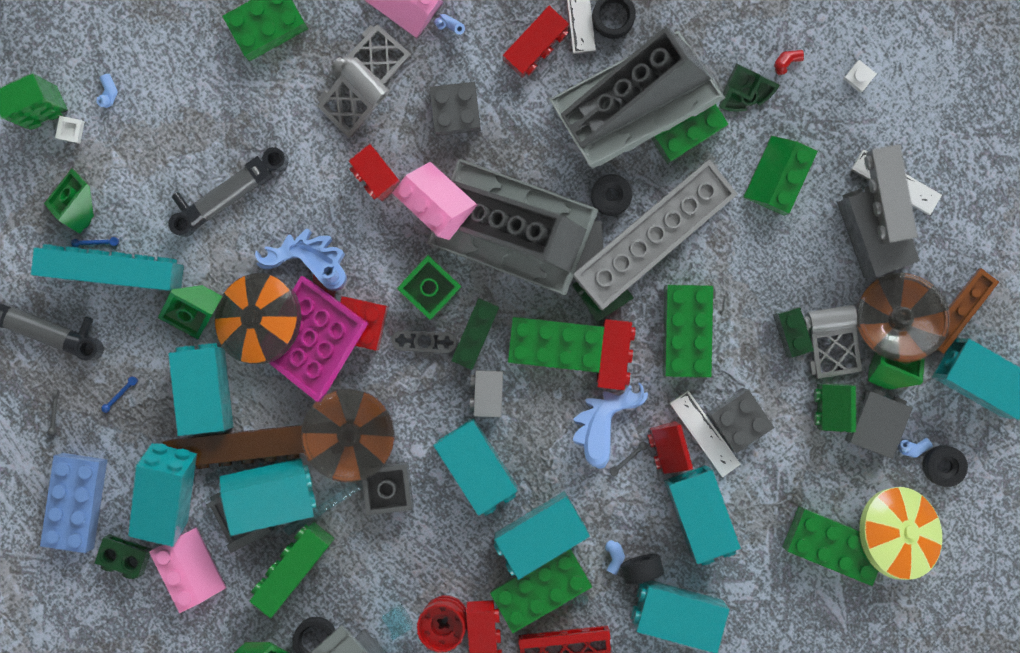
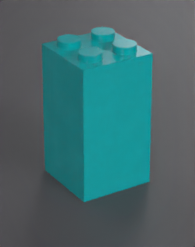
[932,338,1020,420]
[168,343,234,436]
[433,417,518,516]
[128,443,197,547]
[219,458,317,536]
[664,465,741,565]
[493,491,590,580]
[630,580,730,653]

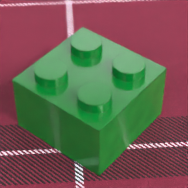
[396,255,462,320]

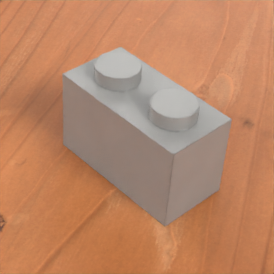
[470,370,503,417]

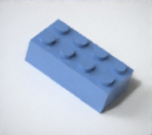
[40,453,107,553]

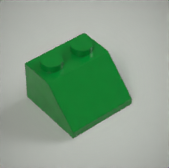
[814,384,856,432]

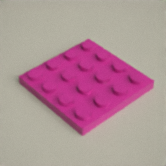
[260,276,368,402]

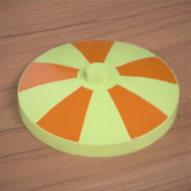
[859,487,942,580]

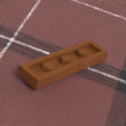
[923,268,999,354]

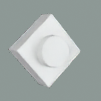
[843,60,877,93]
[55,116,85,144]

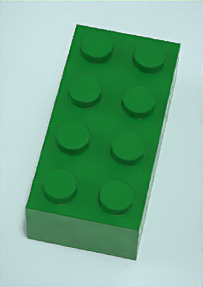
[662,285,713,377]
[508,317,604,373]
[782,506,879,586]
[249,522,335,619]
[490,548,592,633]

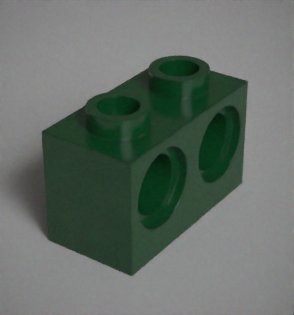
[94,534,153,579]

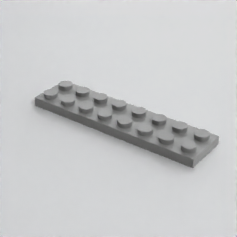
[572,159,737,310]

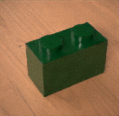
[773,307,814,358]

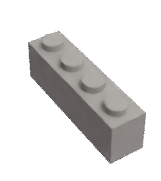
[864,144,918,244]

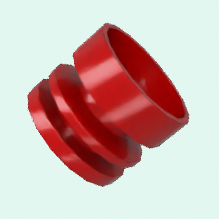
[417,595,467,652]

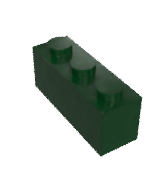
[451,298,500,370]

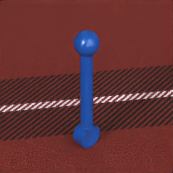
[71,237,119,247]
[101,376,138,413]

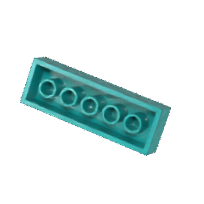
[31,244,184,291]

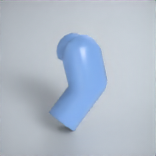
[434,14,465,35]
[96,74,118,108]
[898,438,933,458]
[605,540,625,575]

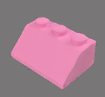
[364,0,443,39]
[392,162,478,240]
[149,527,226,613]

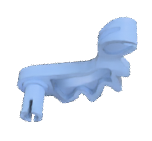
[255,229,347,291]
[573,383,648,469]

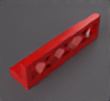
[519,625,611,653]

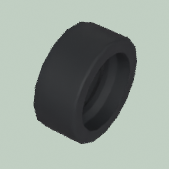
[592,0,636,39]
[292,617,335,653]

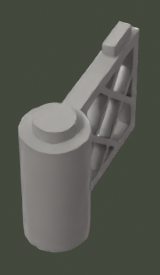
[331,24,411,87]
[317,58,390,138]
[804,305,862,379]

